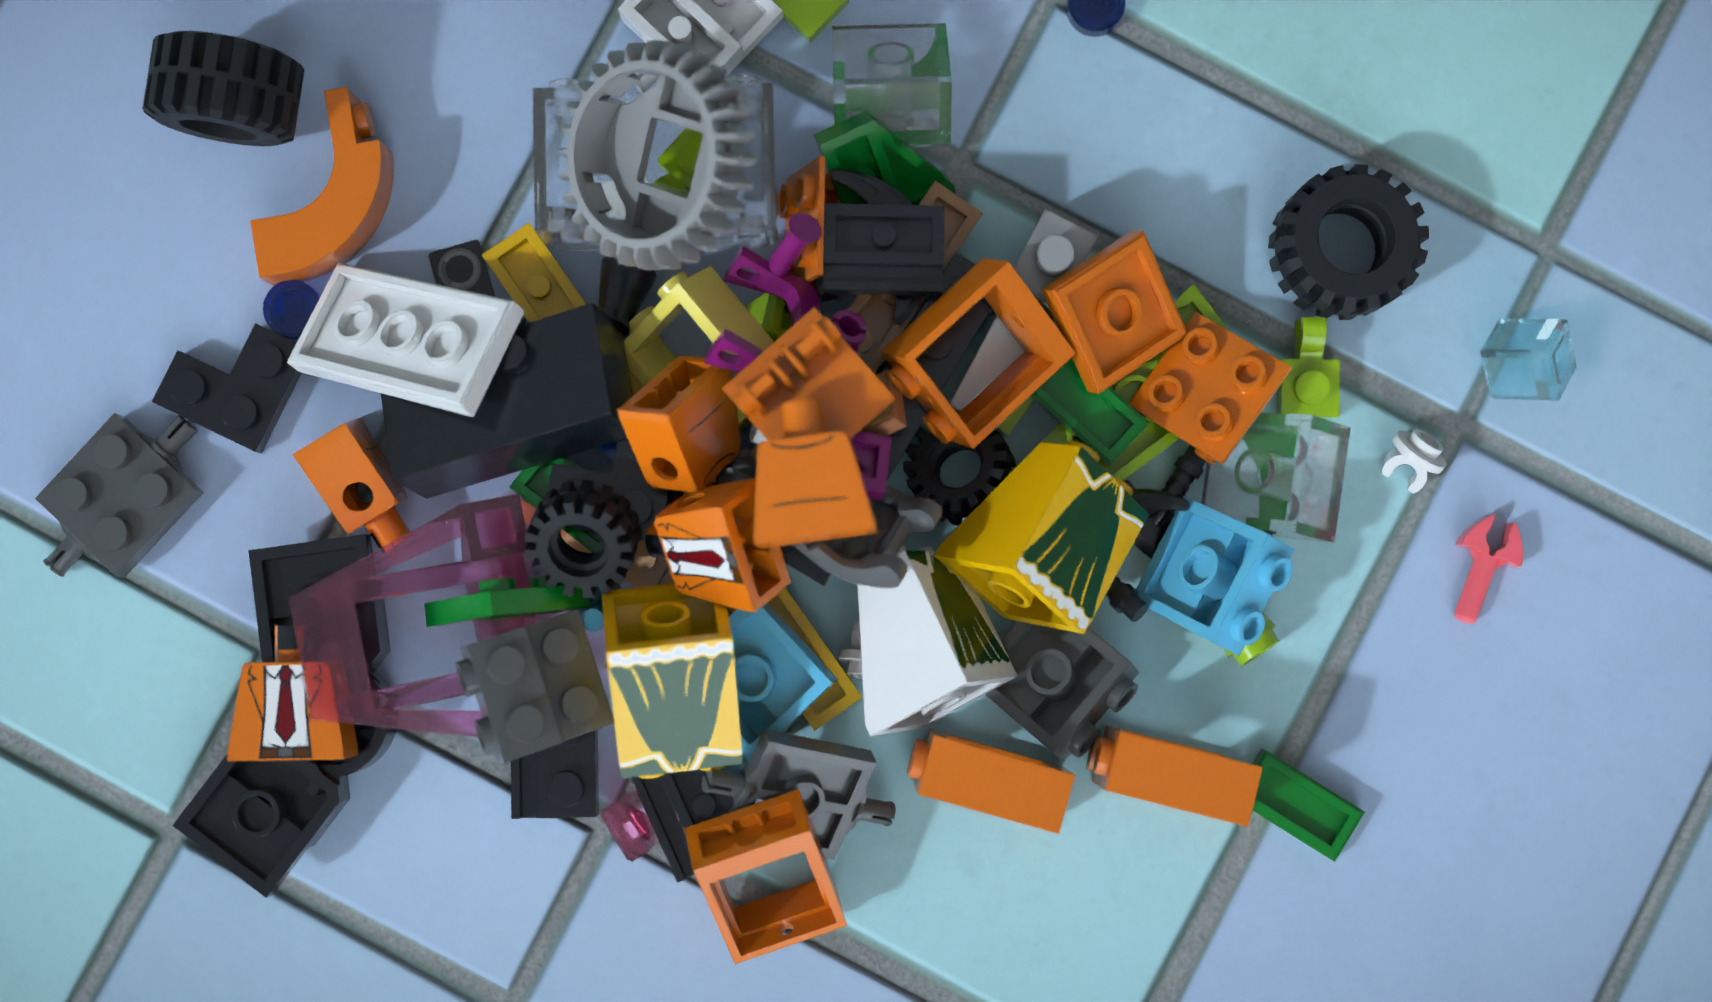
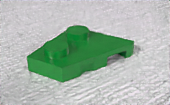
[813,110,956,205]
[424,576,591,627]

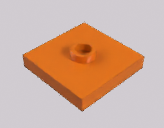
[1041,230,1188,394]

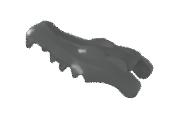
[712,449,942,588]

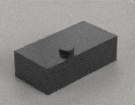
[380,303,633,499]

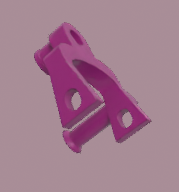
[704,212,867,373]

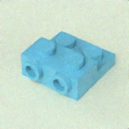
[1136,496,1295,656]
[728,602,838,761]

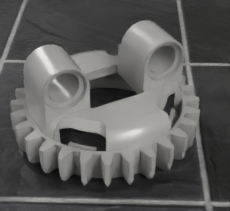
[556,40,757,270]

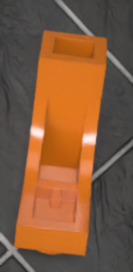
[250,87,394,287]

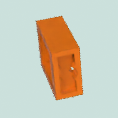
[880,258,1076,449]
[1086,725,1263,827]
[907,729,1075,834]
[684,789,847,964]

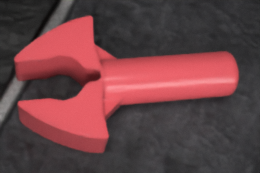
[1454,515,1523,624]

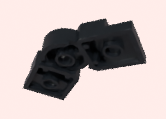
[172,534,398,898]

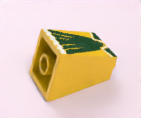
[934,441,1149,634]
[601,583,743,779]

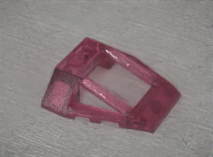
[288,494,537,738]

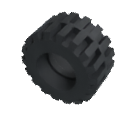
[142,31,305,147]
[1268,164,1429,320]

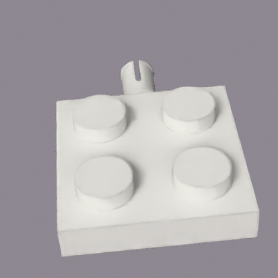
[618,0,784,93]

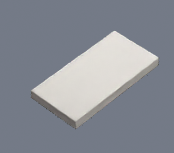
[287,262,525,417]

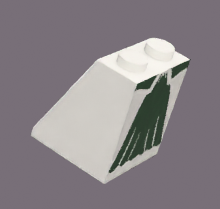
[858,546,1017,736]

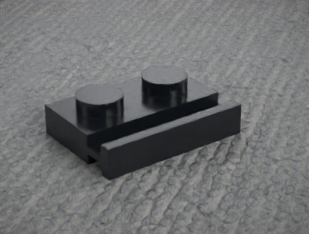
[823,204,945,296]
[511,729,599,819]
[631,768,733,883]

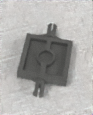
[35,413,204,578]
[702,729,896,860]

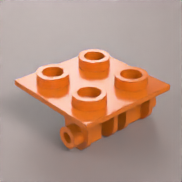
[778,156,838,291]
[722,307,896,441]
[1129,312,1292,465]

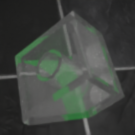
[832,23,952,148]
[1201,413,1351,543]

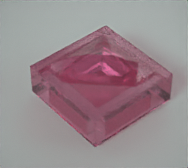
[601,796,655,862]

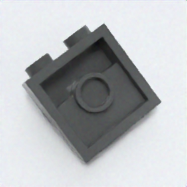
[455,609,614,763]
[985,621,1139,762]

